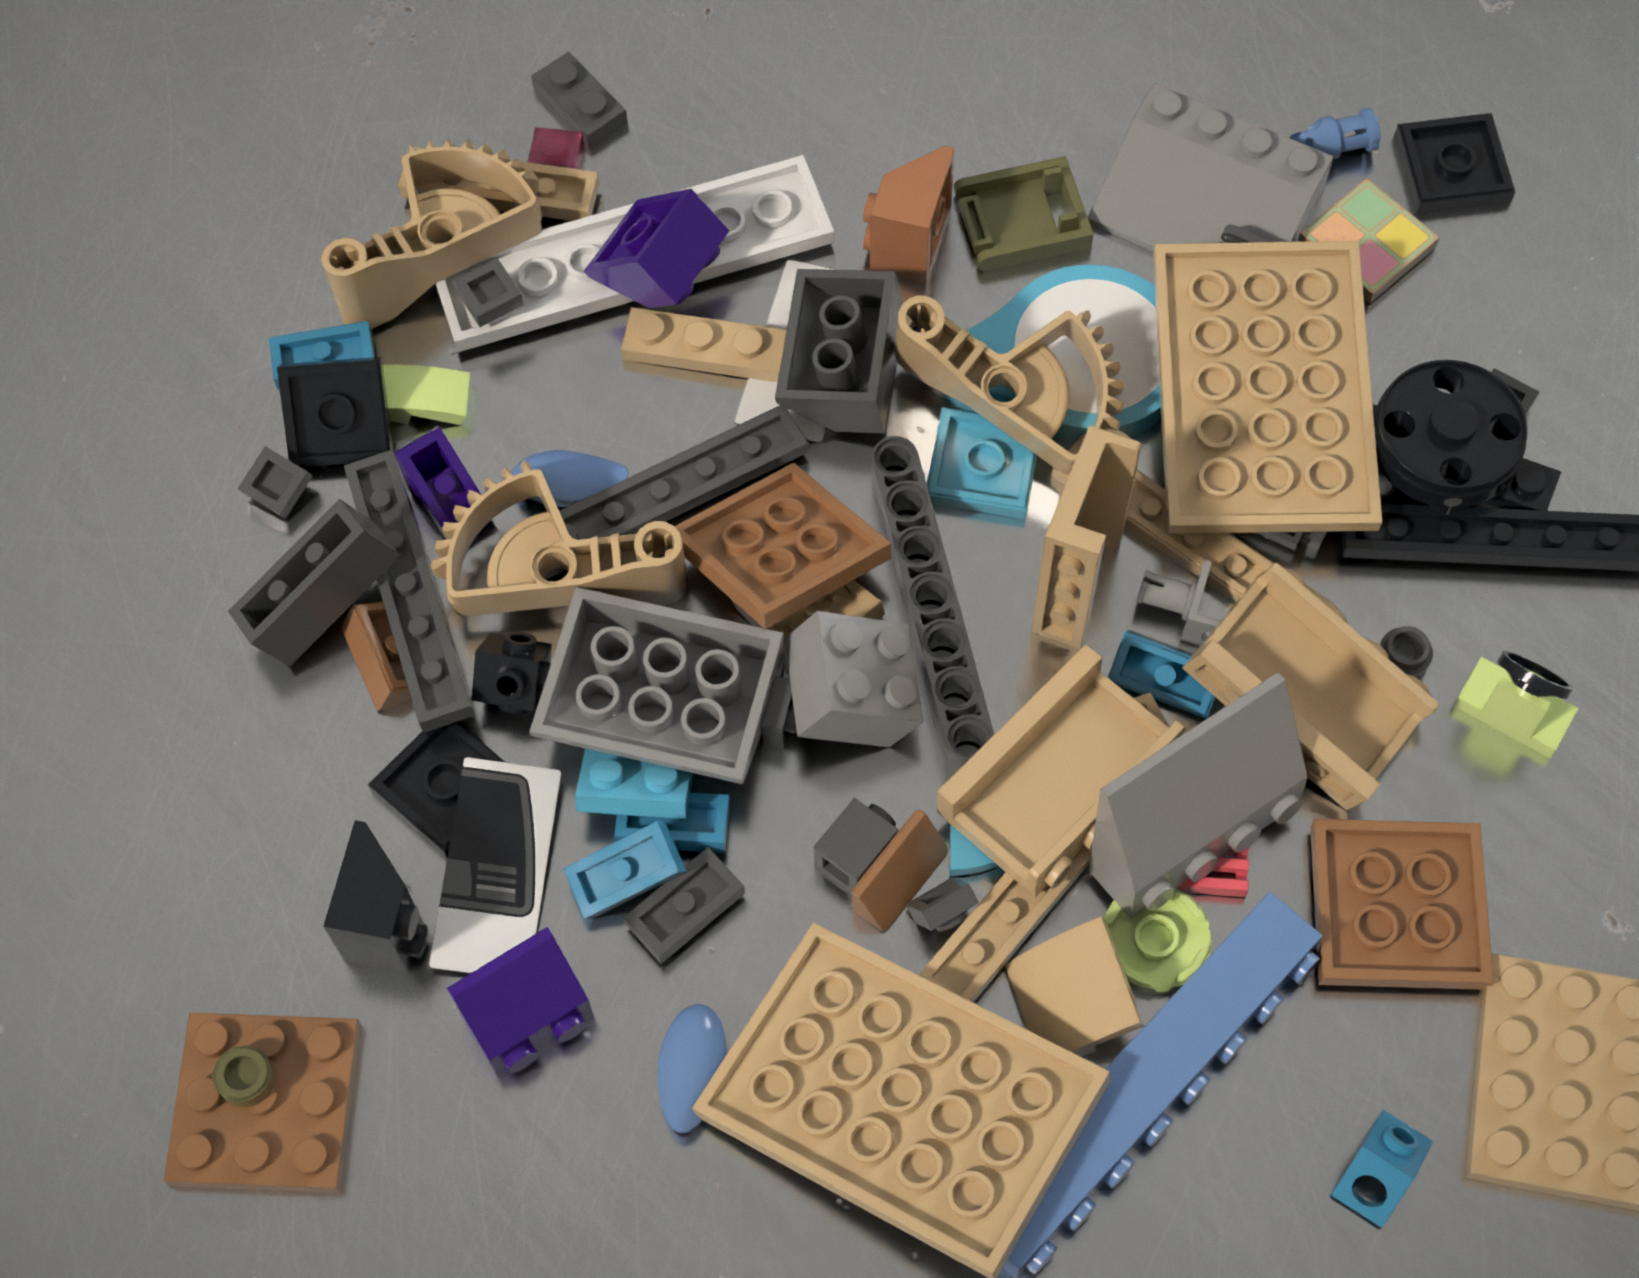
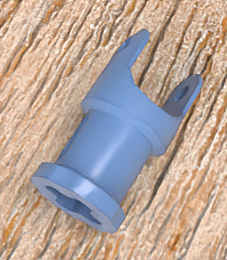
[1289,107,1381,160]

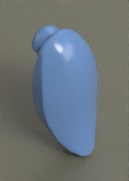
[511,450,629,507]
[658,1004,726,1134]

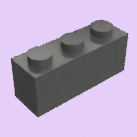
[228,499,401,667]

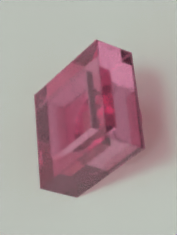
[528,127,584,169]

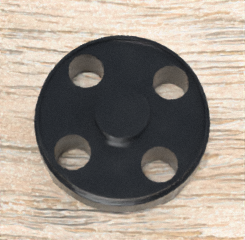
[1374,360,1528,515]

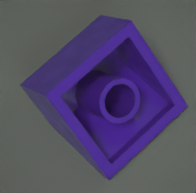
[583,188,729,308]
[447,927,594,1076]

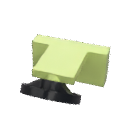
[1453,651,1579,758]

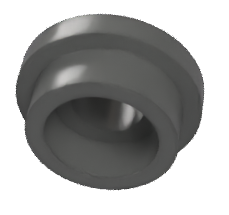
[1380,626,1433,677]

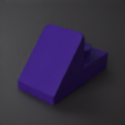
[394,426,482,539]

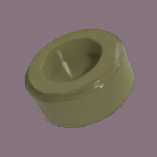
[213,1045,275,1107]

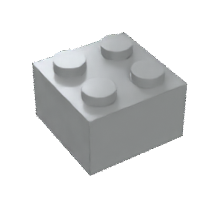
[785,611,924,747]

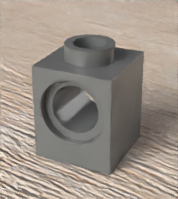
[813,797,898,893]

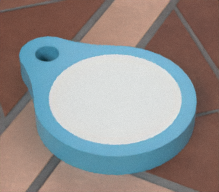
[967,264,1162,442]

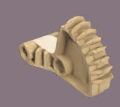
[321,137,542,329]
[894,295,1124,475]
[431,460,688,617]

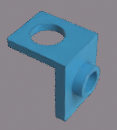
[1332,1110,1433,1227]

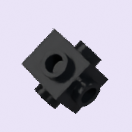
[471,632,552,714]

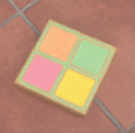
[1297,178,1440,304]

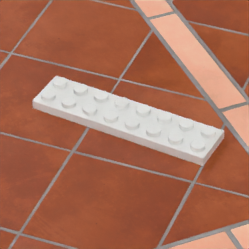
[435,155,835,353]

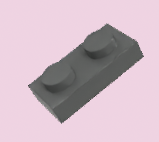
[531,51,628,146]
[623,847,745,964]

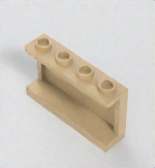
[1031,425,1142,649]
[1182,563,1440,811]
[937,644,1186,897]

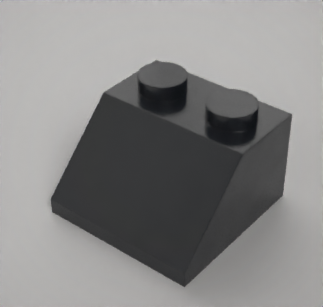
[323,820,428,974]

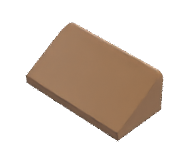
[341,601,411,711]
[852,809,948,932]

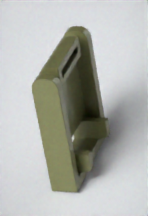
[953,156,1094,271]

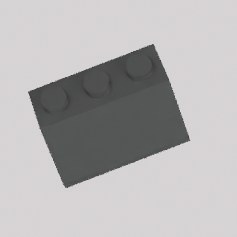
[775,269,903,434]

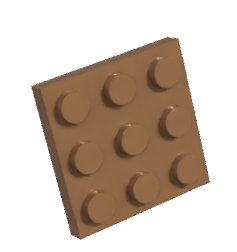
[674,463,891,630]
[1310,819,1494,990]
[164,1012,361,1193]

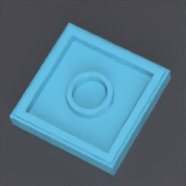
[927,407,1037,520]

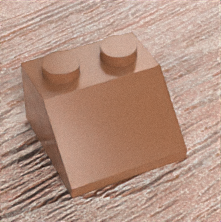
[863,146,955,284]

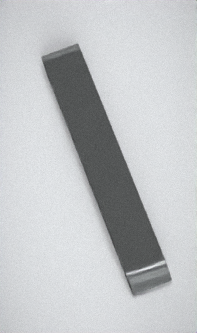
[872,436,994,775]

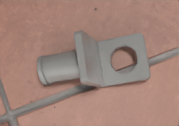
[1136,559,1220,647]

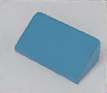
[1108,629,1215,719]

